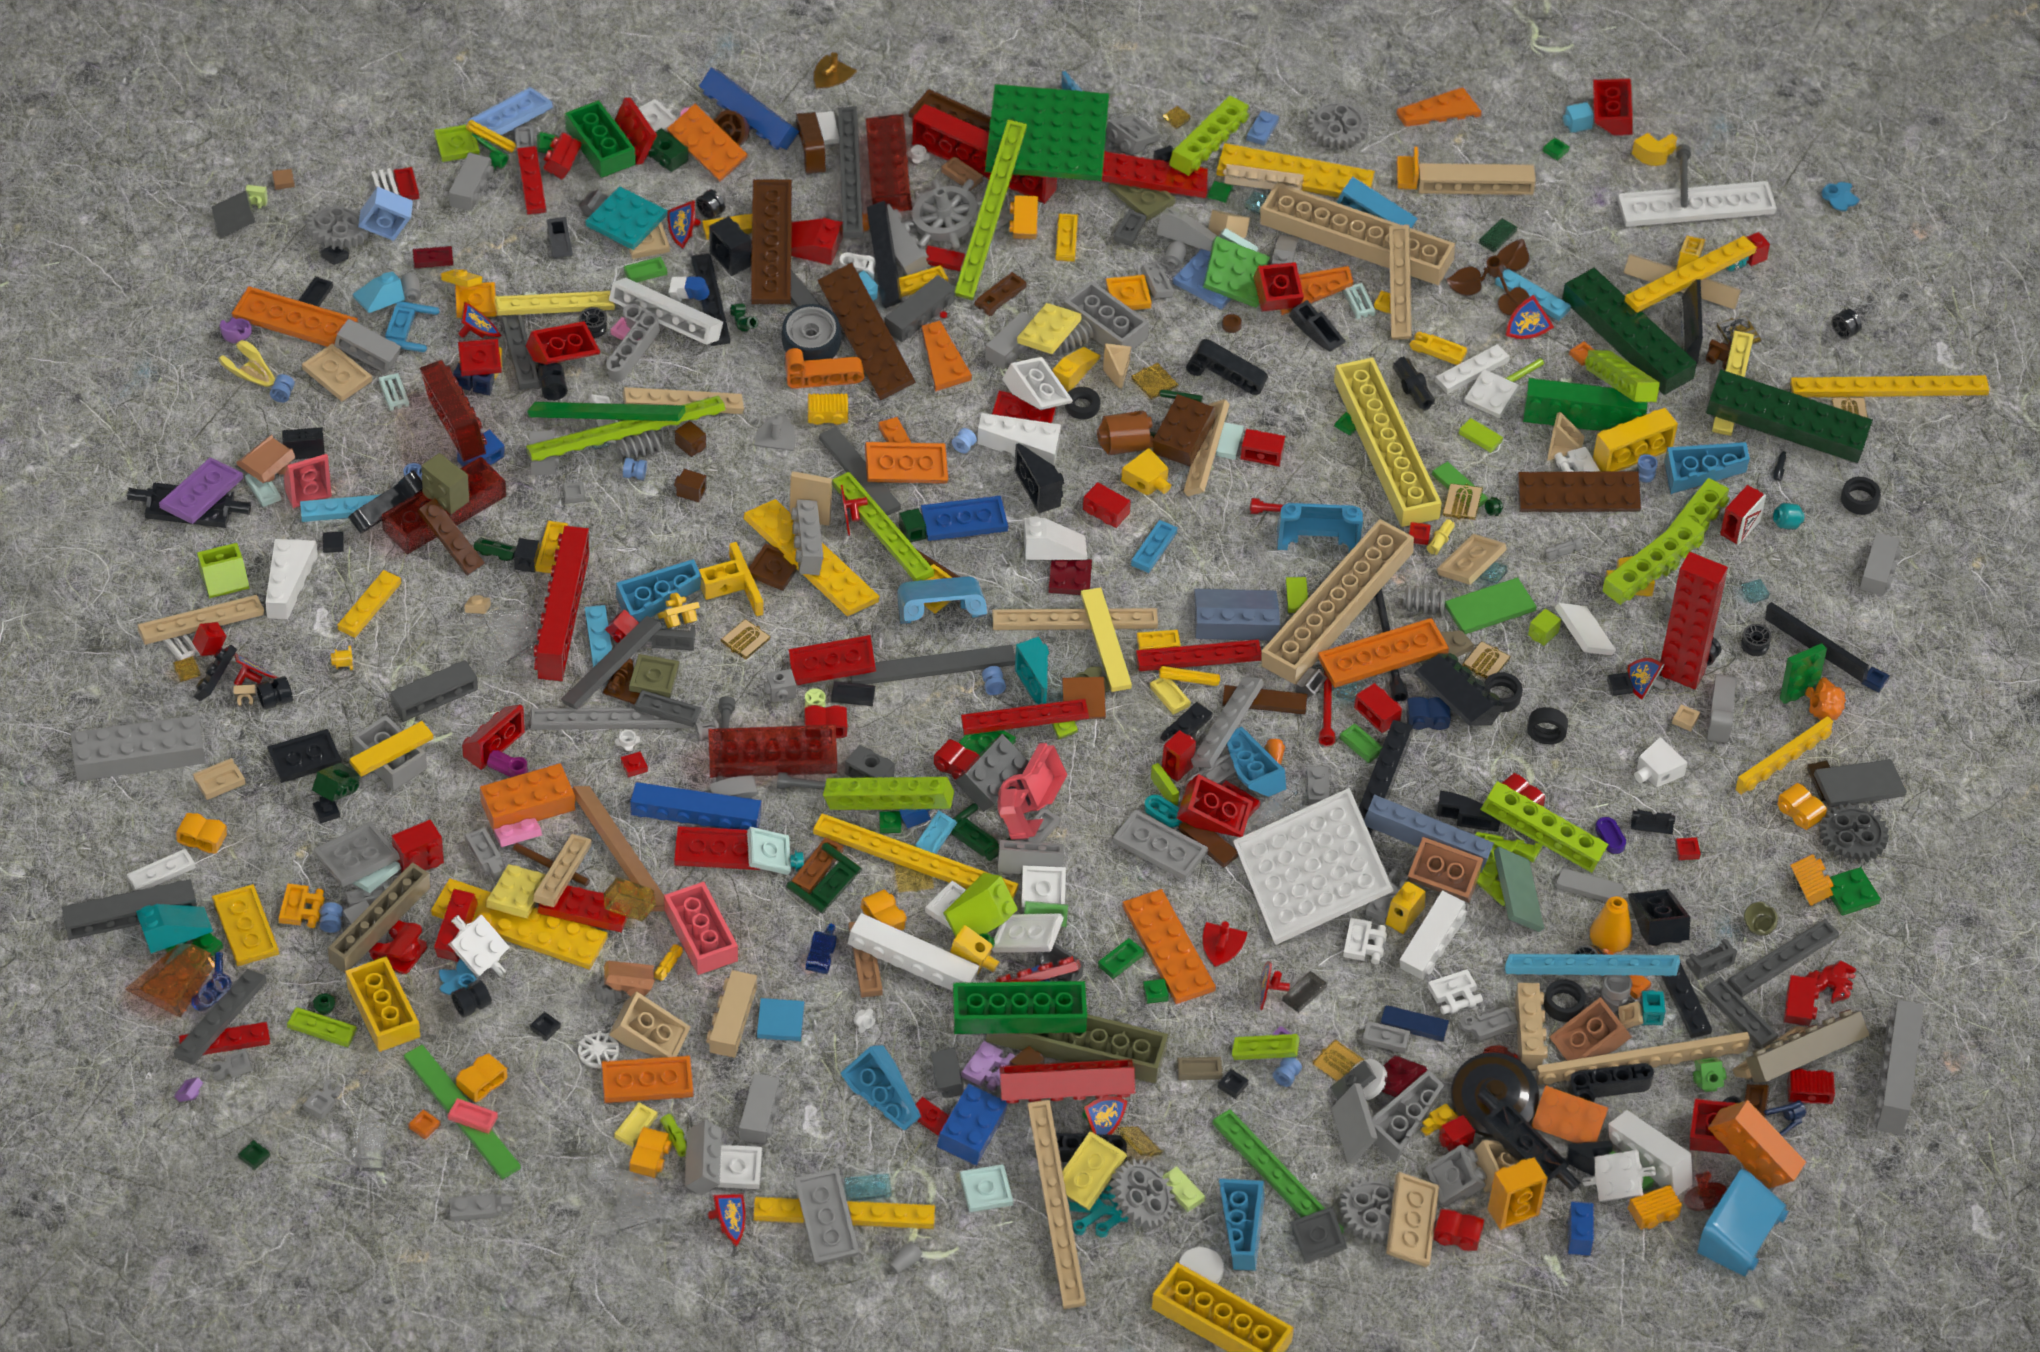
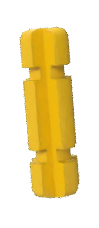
[654,944,683,981]

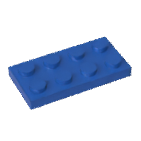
[921,496,1008,541]

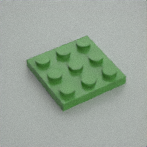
[1202,236,1270,308]

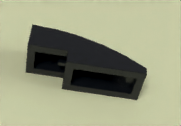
[1288,300,1346,352]
[1436,790,1501,832]

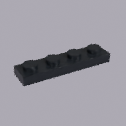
[1661,962,1712,1039]

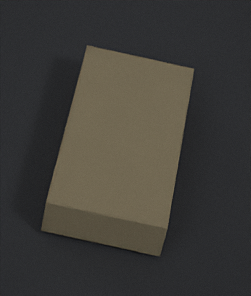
[1177,1057,1223,1080]

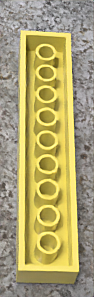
[1334,357,1442,527]

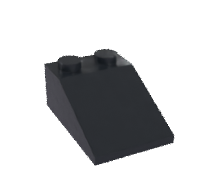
[1014,443,1064,513]
[1628,889,1691,946]

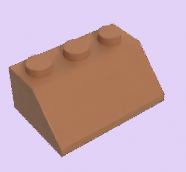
[1408,837,1483,903]

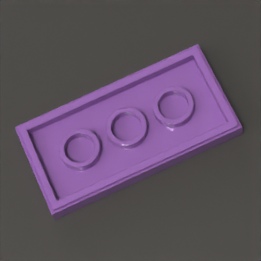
[159,457,243,524]

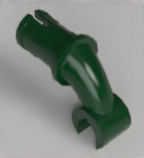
[730,304,758,332]

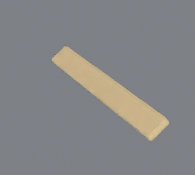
[992,608,1158,630]

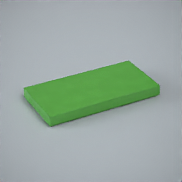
[1444,577,1537,634]

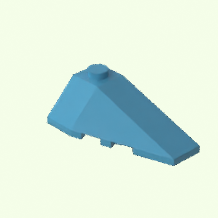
[1226,727,1287,797]

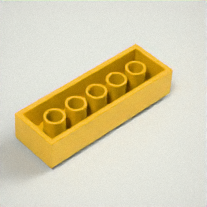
[1151,1262,1294,1352]

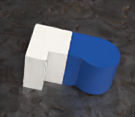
[669,277,709,303]

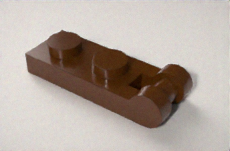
[974,272,1027,316]

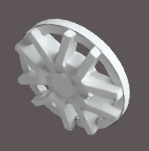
[578,1031,619,1068]

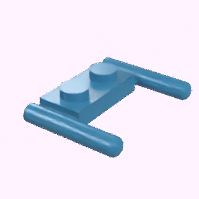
[385,301,440,353]

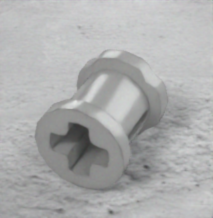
[695,718,720,741]

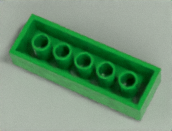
[1523,378,1648,431]
[952,981,1087,1034]

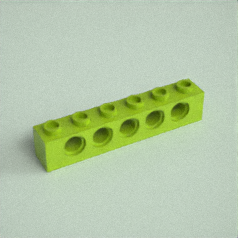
[1169,95,1249,176]
[1585,350,1659,402]
[1662,478,1730,577]
[1602,515,1705,605]
[823,777,954,810]
[1481,781,1608,873]

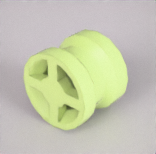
[805,689,826,707]

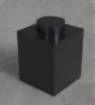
[514,538,540,573]

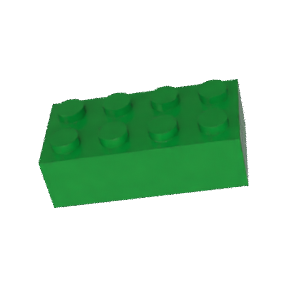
[565,100,635,178]

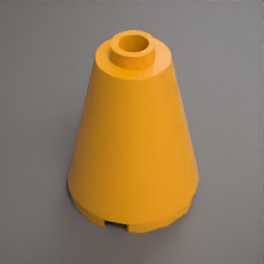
[1589,896,1633,953]

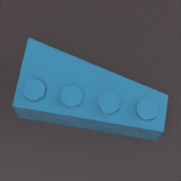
[1336,177,1418,229]
[1664,442,1750,494]
[616,559,701,623]
[1219,1178,1265,1271]

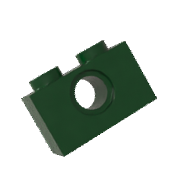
[647,128,688,173]
[312,763,360,802]

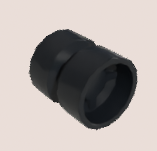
[538,363,568,401]
[256,676,293,710]
[451,979,492,1018]

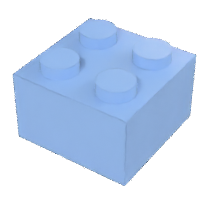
[358,186,413,241]

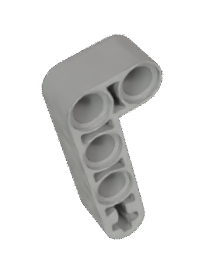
[606,304,660,382]
[1707,674,1737,743]

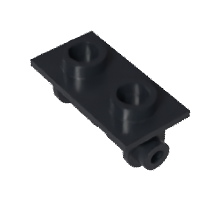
[1631,809,1675,835]

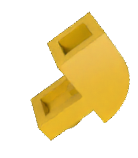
[1632,133,1677,166]

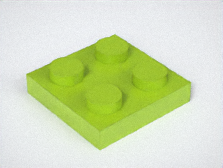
[434,124,480,162]

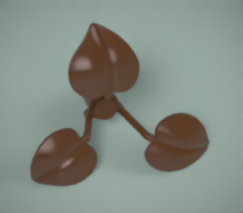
[1446,238,1530,316]

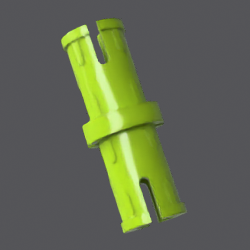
[660,1114,687,1157]

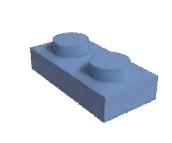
[1247,110,1279,146]

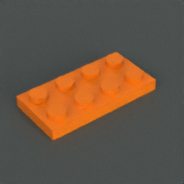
[667,104,748,182]
[865,442,948,484]
[602,1056,693,1103]

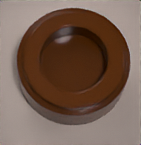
[1222,314,1242,333]

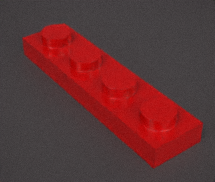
[517,146,546,215]
[179,1022,271,1055]

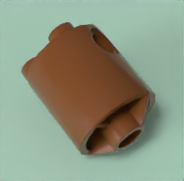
[1097,410,1153,455]

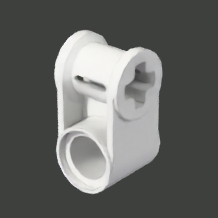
[839,252,876,279]

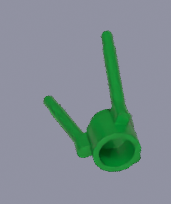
[472,133,509,170]

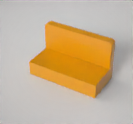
[1397,146,1419,190]

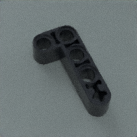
[1186,339,1268,395]
[348,470,423,534]
[1568,1063,1654,1102]
[1056,1133,1127,1181]

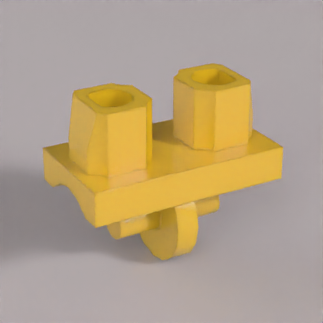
[657,592,700,629]

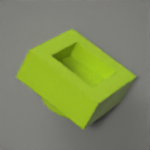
[1051,721,1078,740]

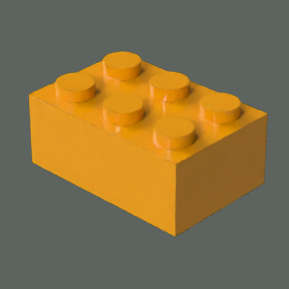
[1488,1157,1547,1230]

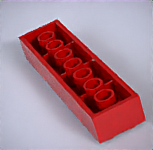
[912,104,1057,204]
[534,525,590,682]
[1659,551,1728,690]

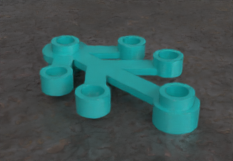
[1067,1185,1129,1238]

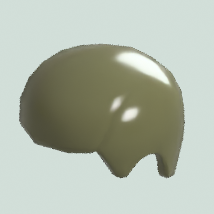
[1744,901,1779,936]

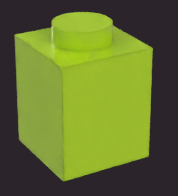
[1528,608,1562,646]

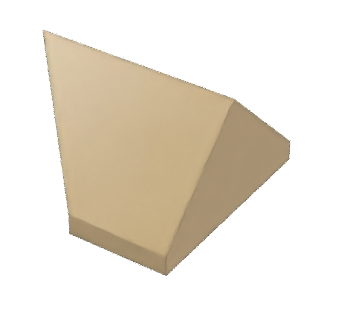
[1208,209,1250,238]
[1103,343,1131,389]
[1547,412,1585,461]

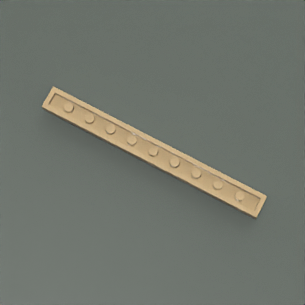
[1535,1032,1750,1085]
[1028,1100,1086,1309]

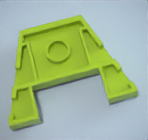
[1475,832,1543,907]

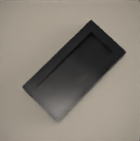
[298,276,333,307]
[831,681,876,706]

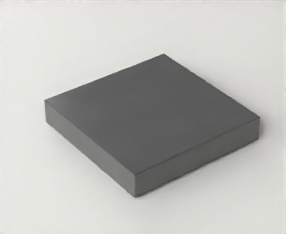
[211,190,256,238]
[1290,1207,1348,1264]

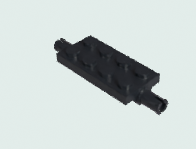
[127,482,251,528]
[1476,1087,1581,1192]

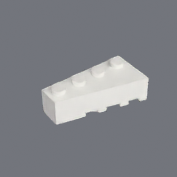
[977,413,1061,466]
[265,539,318,619]
[1400,891,1467,980]
[1608,1110,1693,1196]

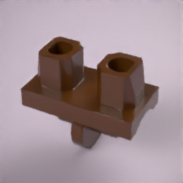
[1706,339,1732,371]

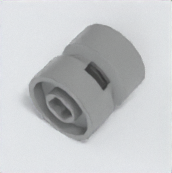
[1600,975,1632,1011]

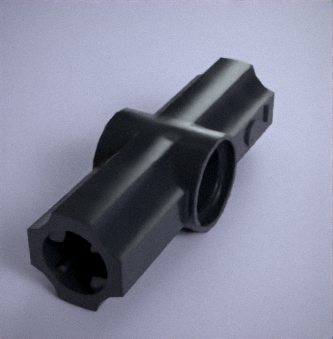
[1393,357,1435,411]

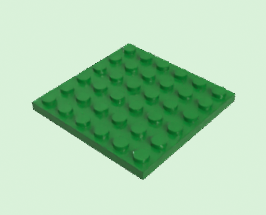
[985,84,1109,181]

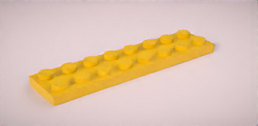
[1216,143,1375,198]
[743,499,880,617]
[431,878,608,970]

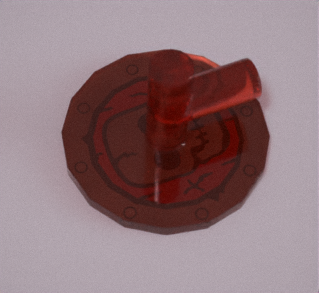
[1684,1171,1727,1211]

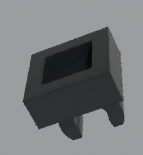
[312,796,340,824]

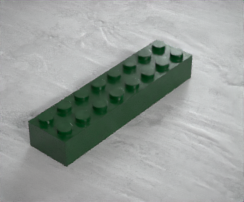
[1562,267,1697,395]
[1705,369,1873,464]

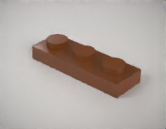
[792,837,844,894]

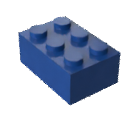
[937,1083,1008,1166]

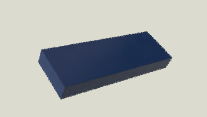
[1380,1005,1449,1042]

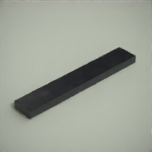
[867,201,902,308]
[691,253,730,346]
[1765,602,1869,683]

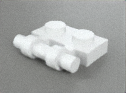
[1554,447,1600,472]
[1343,918,1387,964]
[1428,969,1483,1015]

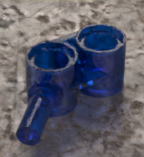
[805,923,837,975]
[191,952,232,1011]

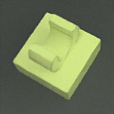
[246,185,268,209]

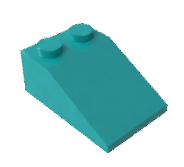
[1015,636,1049,705]
[136,904,214,954]

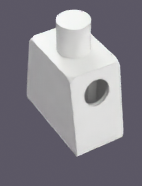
[1634,737,1687,787]

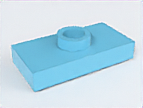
[915,810,957,854]

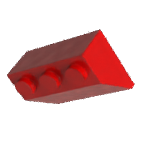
[1593,78,1633,136]
[526,321,600,364]
[462,704,525,770]

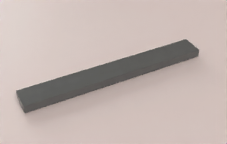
[850,645,1015,684]

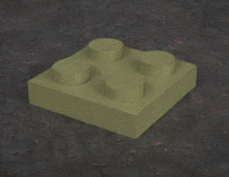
[629,654,680,698]

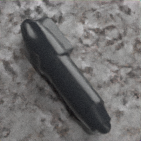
[1773,451,1787,481]

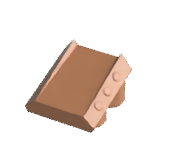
[236,435,295,484]
[604,961,655,997]

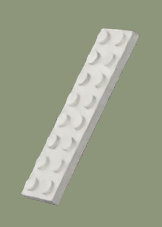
[1617,181,1777,227]

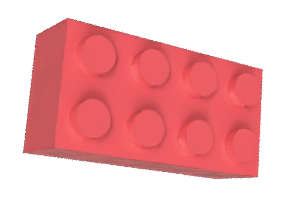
[664,882,738,975]

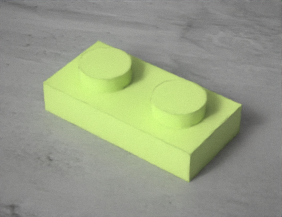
[1162,1166,1205,1212]

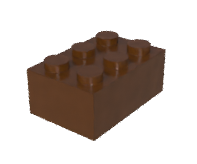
[1153,394,1215,467]

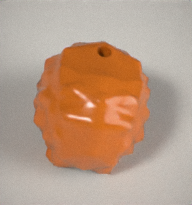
[1805,677,1846,721]

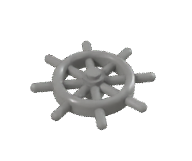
[902,179,983,249]

